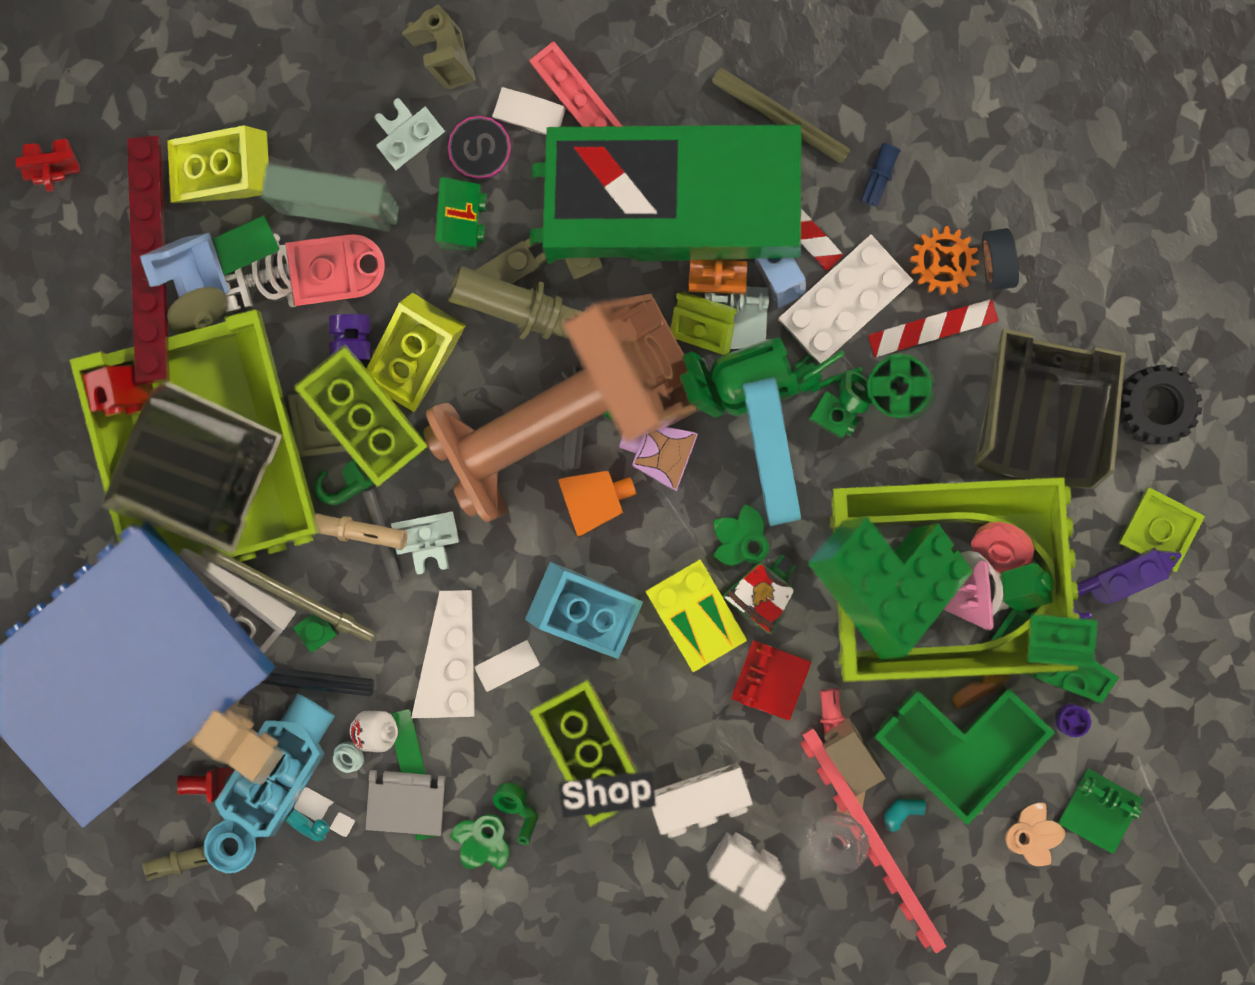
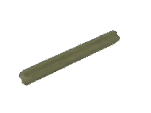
[712,68,850,164]

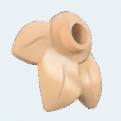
[1005,802,1066,866]

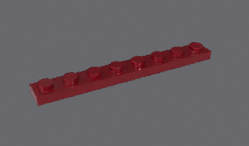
[127,135,170,385]

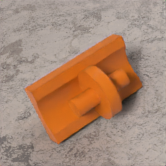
[689,259,747,294]

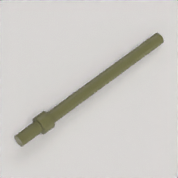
[201,544,375,643]

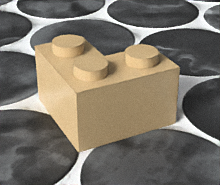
[192,710,284,785]

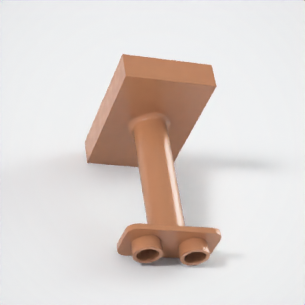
[424,293,700,522]

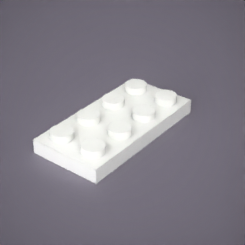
[778,235,913,364]

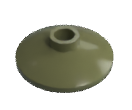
[167,287,228,333]

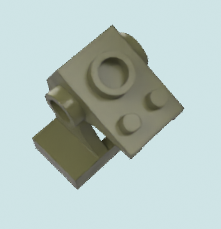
[402,4,476,90]

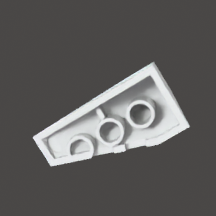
[178,548,297,653]

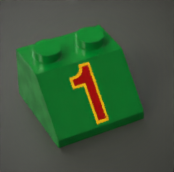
[436,177,487,251]

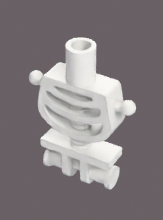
[224,234,296,313]

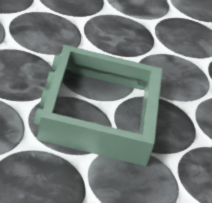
[261,164,399,232]

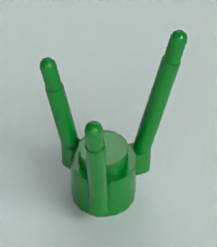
[792,350,863,394]

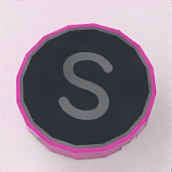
[448,116,511,180]

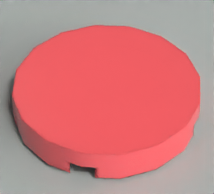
[971,522,1035,573]

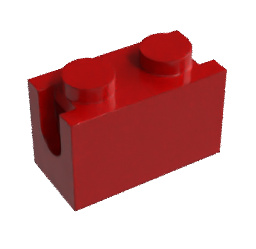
[82,366,153,416]

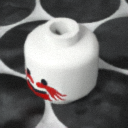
[350,710,398,752]

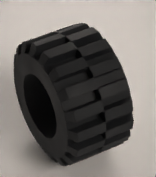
[1119,365,1203,445]

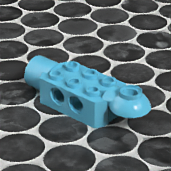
[204,693,335,873]

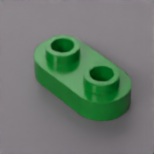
[839,370,873,414]

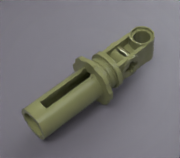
[448,265,582,340]

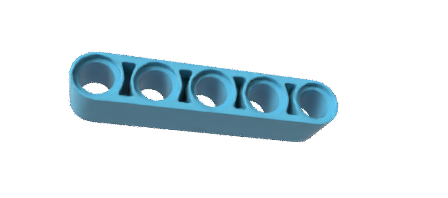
[743,377,801,526]

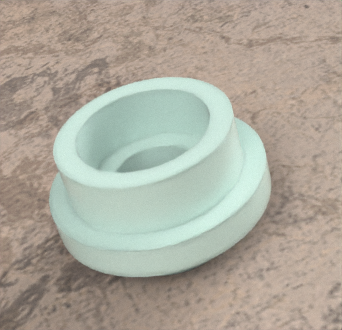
[333,742,364,773]

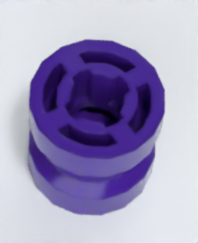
[1054,704,1091,738]

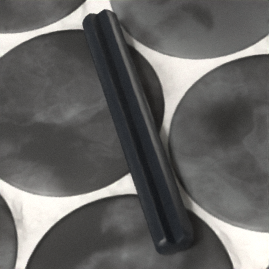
[260,668,375,696]

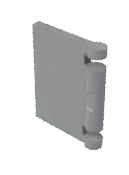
[366,770,446,836]

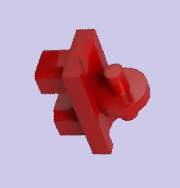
[16,139,80,192]

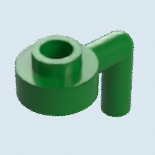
[493,783,538,845]

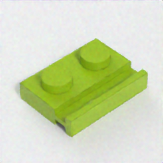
[670,291,738,355]

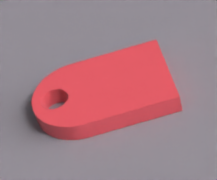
[285,234,385,306]

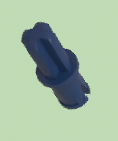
[861,143,901,207]

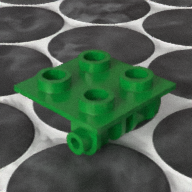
[1058,768,1143,854]

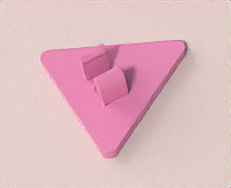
[943,561,994,630]

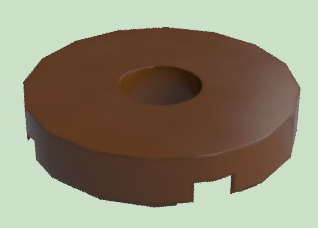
[951,674,1012,710]

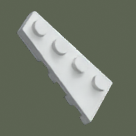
[411,590,475,718]

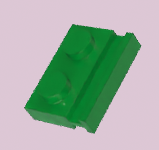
[1027,614,1097,668]

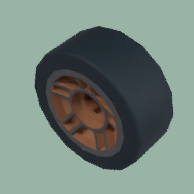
[982,228,1019,291]

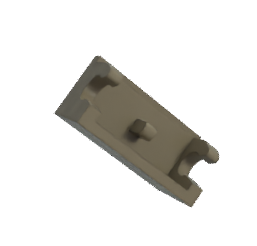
[823,717,886,796]

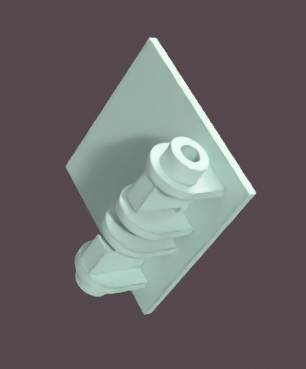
[705,287,769,349]

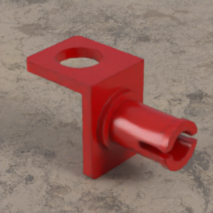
[177,767,235,803]

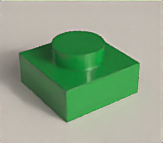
[293,614,338,653]

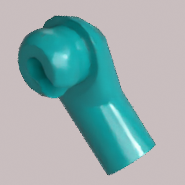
[883,799,926,832]
[285,809,330,842]

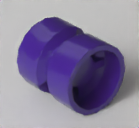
[329,314,371,361]

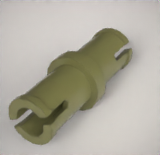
[142,845,210,881]

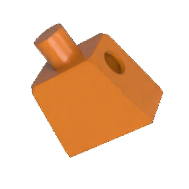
[558,471,637,537]

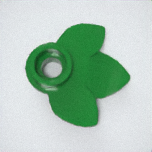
[713,505,769,565]
[450,814,510,870]

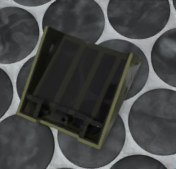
[974,328,1126,489]
[101,381,282,553]

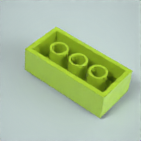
[295,344,427,487]

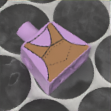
[619,427,698,491]

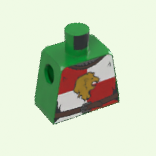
[722,555,796,634]

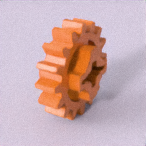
[909,226,979,296]

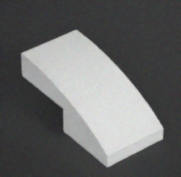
[492,87,566,135]

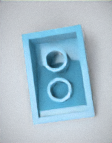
[525,562,643,659]

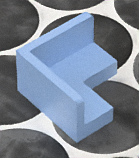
[140,233,229,298]

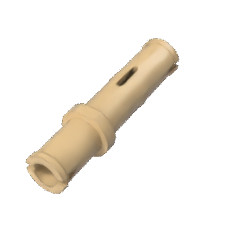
[315,513,408,550]

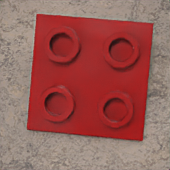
[731,640,812,721]

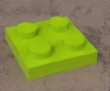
[1118,487,1205,572]

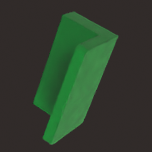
[212,214,280,275]

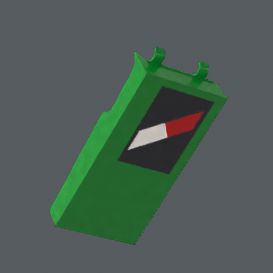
[530,125,802,264]

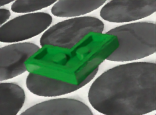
[680,351,725,418]

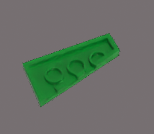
[988,608,1119,704]

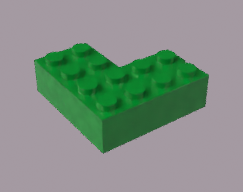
[808,516,974,660]
[871,686,1055,825]

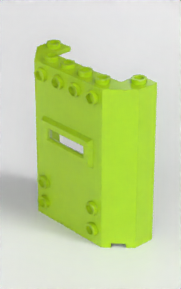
[70,309,320,562]

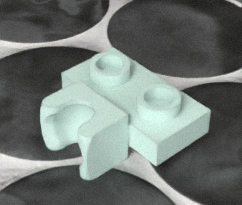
[374,98,445,171]
[391,511,460,575]

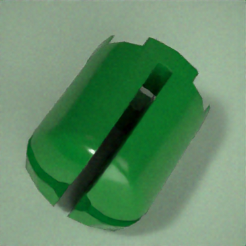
[710,337,799,417]
[867,354,936,420]

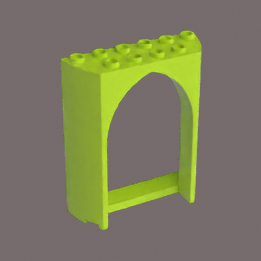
[830,478,1080,681]

